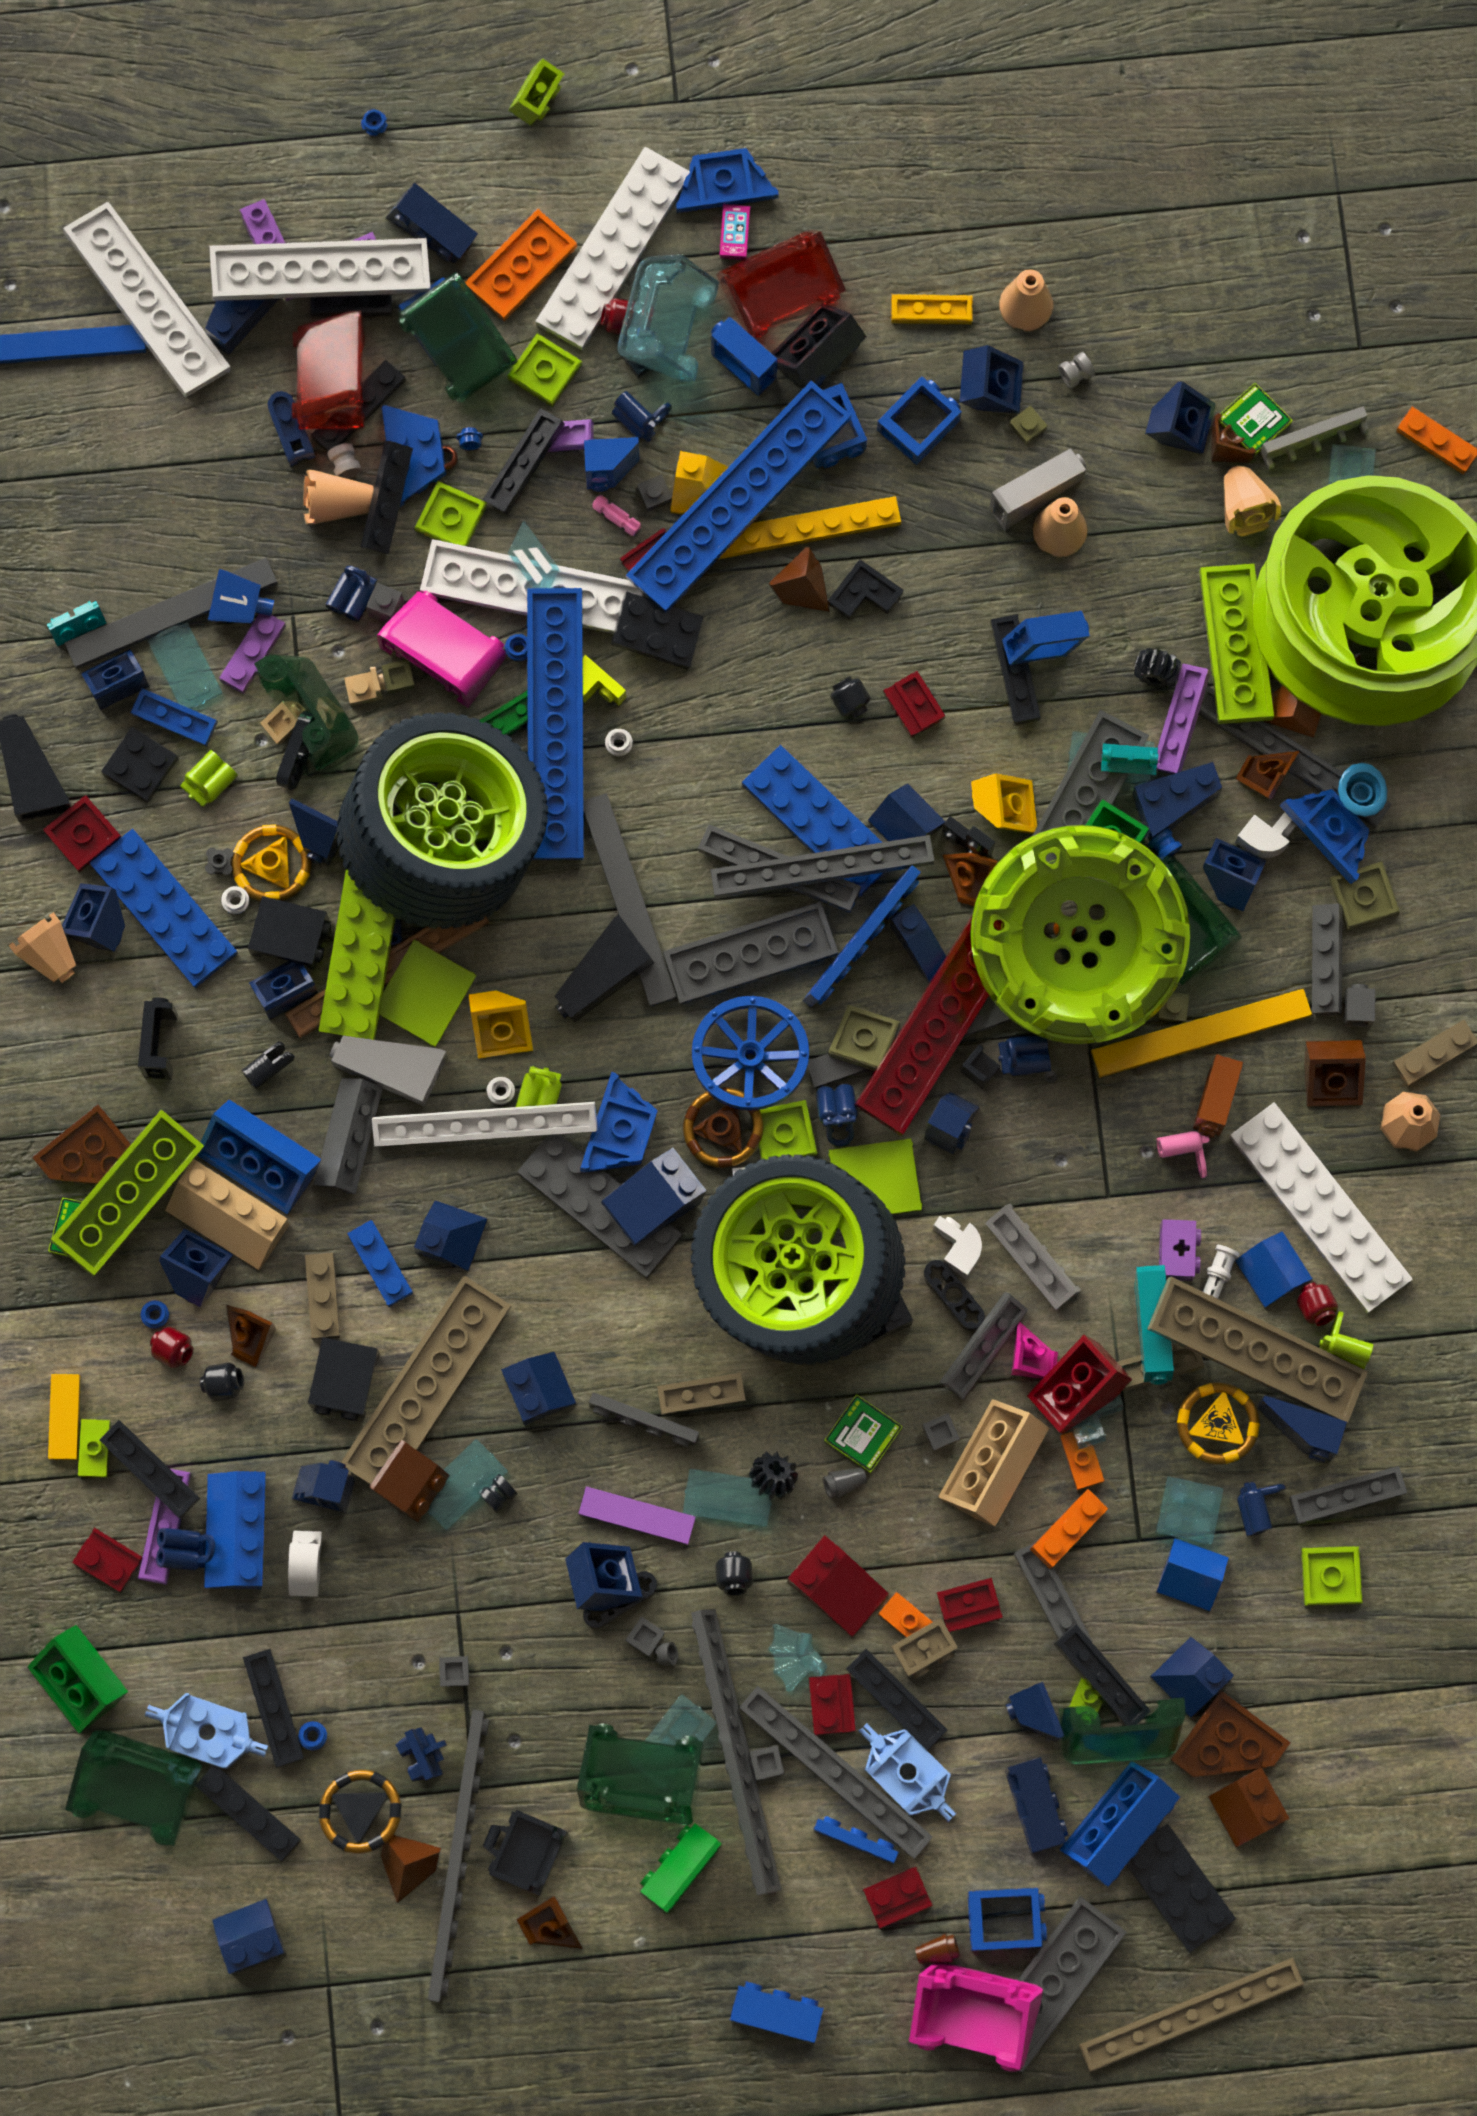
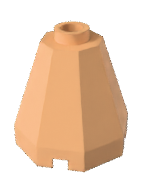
[1224,466,1281,536]
[9,912,76,983]
[1380,1092,1440,1152]

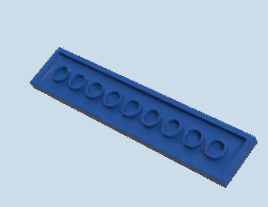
[626,381,852,612]
[527,588,584,860]

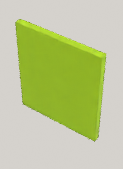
[379,940,477,1047]
[828,1139,922,1214]

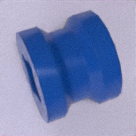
[1148,828,1182,862]

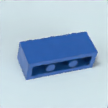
[730,1982,823,2043]

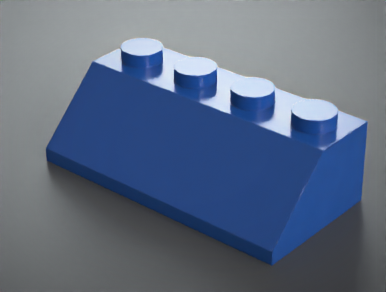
[197,1099,322,1214]
[204,1471,266,1589]
[1059,1761,1180,1887]

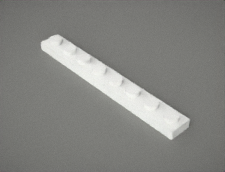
[372,1102,597,1146]

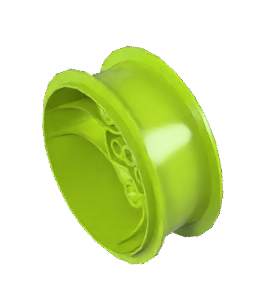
[1252,475,1477,726]

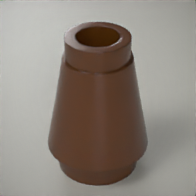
[915,1934,960,1964]

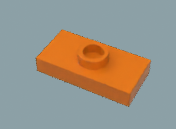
[1060,1427,1104,1490]
[878,1592,932,1637]

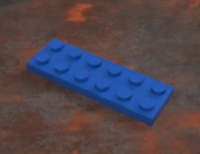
[742,745,885,898]
[90,828,238,988]
[802,865,921,1008]

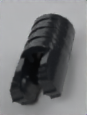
[241,1041,295,1089]

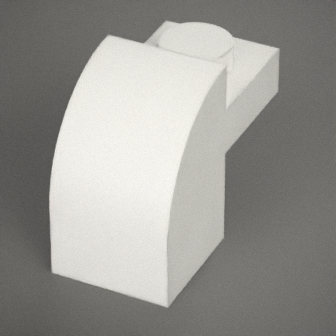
[1235,812,1296,858]
[932,1216,982,1279]
[288,1531,322,1597]

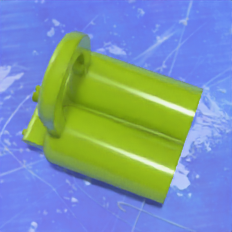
[180,750,238,807]
[516,1066,562,1107]
[1319,1311,1373,1369]

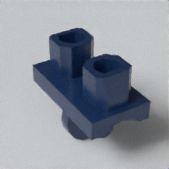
[396,1727,447,1782]

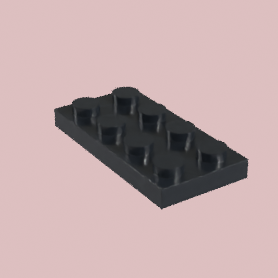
[1126,1823,1236,1953]

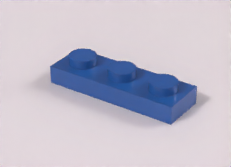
[131,688,218,747]
[347,1220,413,1307]
[813,1816,898,1864]

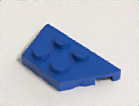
[676,148,779,213]
[382,405,446,507]
[1279,789,1369,884]
[580,1072,658,1172]

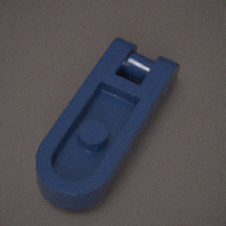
[267,391,316,467]

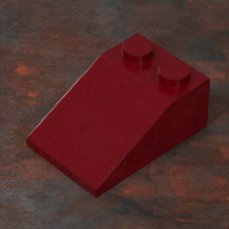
[1027,1335,1133,1434]
[787,1535,889,1637]

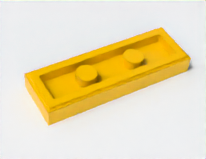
[891,295,972,324]
[48,1374,81,1460]

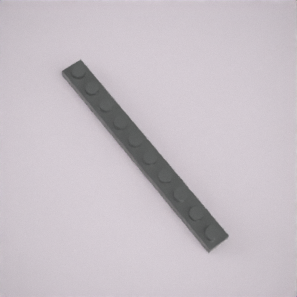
[691,1609,782,1895]
[428,1710,489,2002]

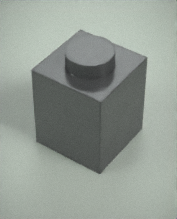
[366,583,404,623]
[1343,984,1375,1027]

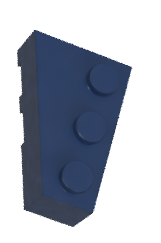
[385,183,478,263]
[205,298,280,356]
[1132,762,1222,843]
[924,1091,980,1155]
[292,1460,355,1513]
[1005,1757,1068,1854]

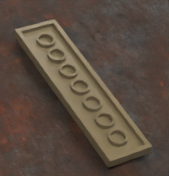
[341,1276,512,1485]
[1147,1277,1368,1423]

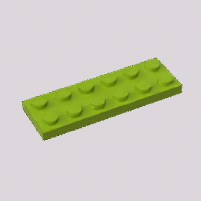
[1199,564,1274,724]
[319,870,395,1040]

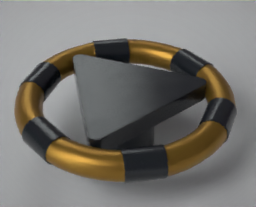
[319,1770,401,1854]

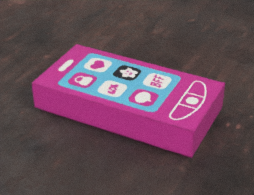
[720,204,750,260]

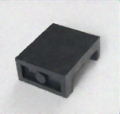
[248,896,332,970]
[138,997,178,1080]
[308,1337,380,1421]

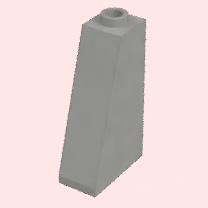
[989,448,1087,531]
[329,1036,447,1107]

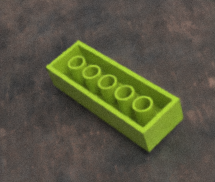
[49,1110,204,1277]

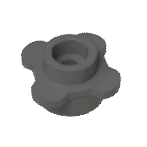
[205,847,234,875]

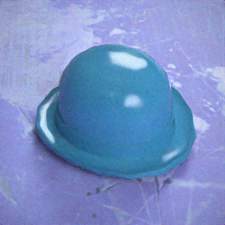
[1338,763,1388,817]

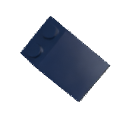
[601,1148,707,1246]
[1257,1395,1347,1463]

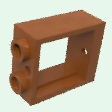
[1193,1054,1243,1138]

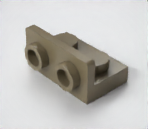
[891,1618,958,1679]

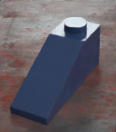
[890,904,946,984]

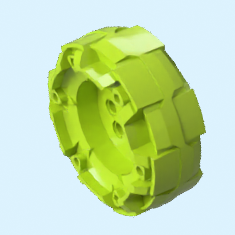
[971,825,1190,1044]

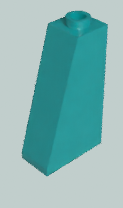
[1134,1265,1174,1385]

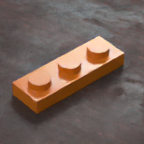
[1396,407,1477,475]
[1030,1489,1108,1569]

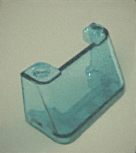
[617,254,720,382]

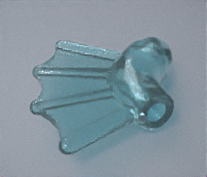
[768,1624,827,1692]

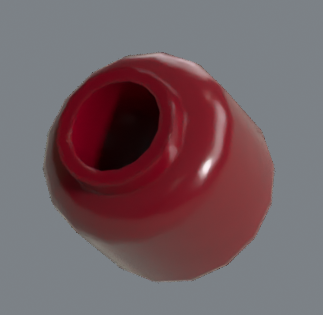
[601,298,642,336]
[1297,1283,1339,1326]
[150,1327,194,1369]

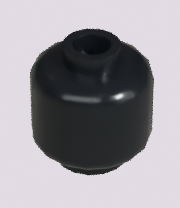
[830,676,871,718]
[200,1362,244,1401]
[715,1551,753,1596]

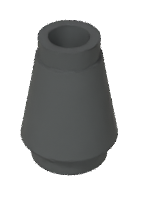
[823,1467,867,1499]

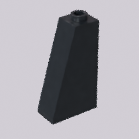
[0,714,72,822]
[555,914,655,1022]

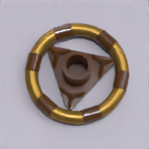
[683,1087,763,1168]

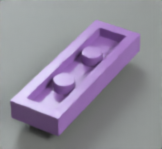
[219,614,286,694]

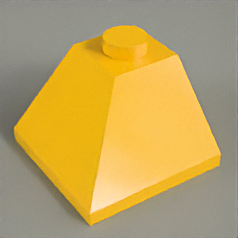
[670,451,728,515]
[971,773,1037,834]
[469,990,533,1059]

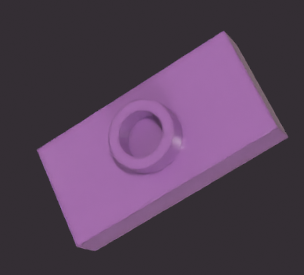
[548,419,594,452]

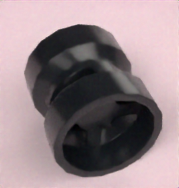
[478,1473,518,1513]

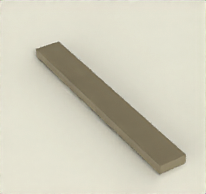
[1078,1958,1304,2072]

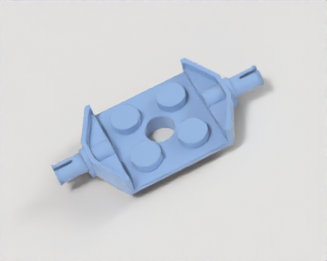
[145,1693,268,1769]
[858,1723,957,1822]

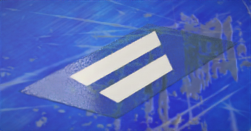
[508,520,559,588]

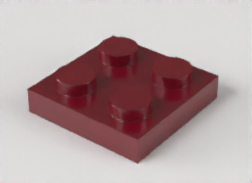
[43,795,121,873]

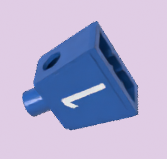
[208,569,274,624]

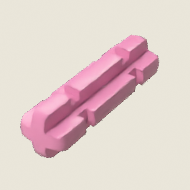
[592,495,641,536]

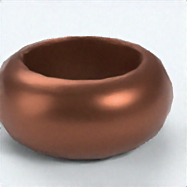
[443,446,458,470]

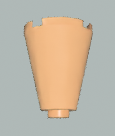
[1000,270,1053,331]
[303,470,374,525]
[1033,498,1087,557]

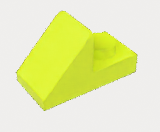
[582,655,626,706]

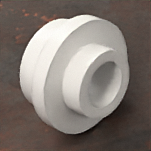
[605,729,633,756]
[221,886,249,914]
[487,1077,515,1105]

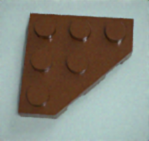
[32,1105,131,1184]
[1170,1691,1291,1778]

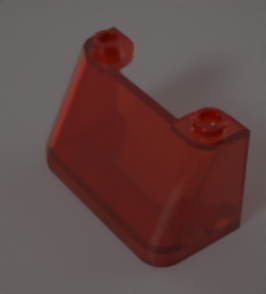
[716,230,846,338]
[292,311,365,429]

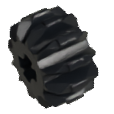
[1134,648,1181,688]
[749,1451,798,1500]

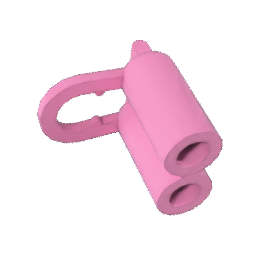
[1156,1131,1210,1178]

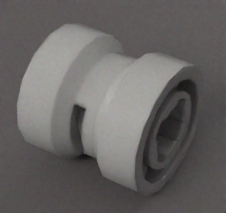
[1058,352,1095,389]
[327,443,362,479]

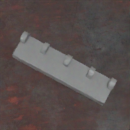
[1260,406,1369,470]
[985,1203,1081,1310]

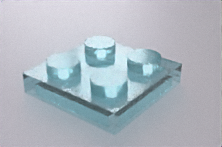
[1156,1476,1223,1545]

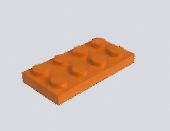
[464,209,577,321]

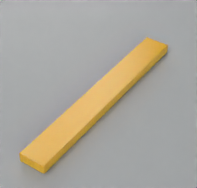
[1091,988,1312,1078]

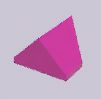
[1011,1322,1058,1379]

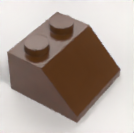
[1304,1040,1366,1106]
[369,1440,450,1522]
[1208,1767,1290,1848]

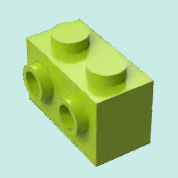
[508,58,565,125]

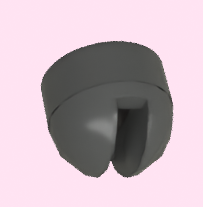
[654,1642,678,1666]

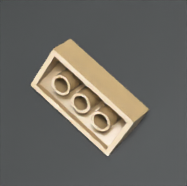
[165,1159,290,1271]
[938,1399,1049,1526]

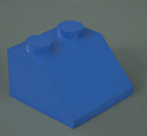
[584,437,640,492]

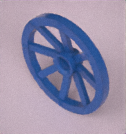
[692,996,809,1110]

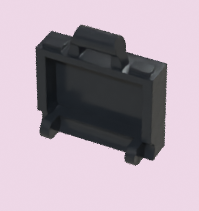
[483,1810,567,1896]

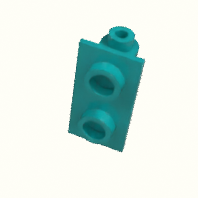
[47,601,107,647]
[1101,744,1158,775]

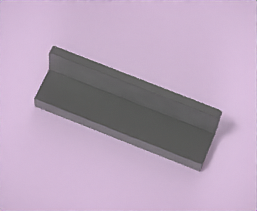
[314,1078,383,1194]

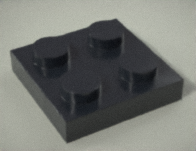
[101,727,178,803]

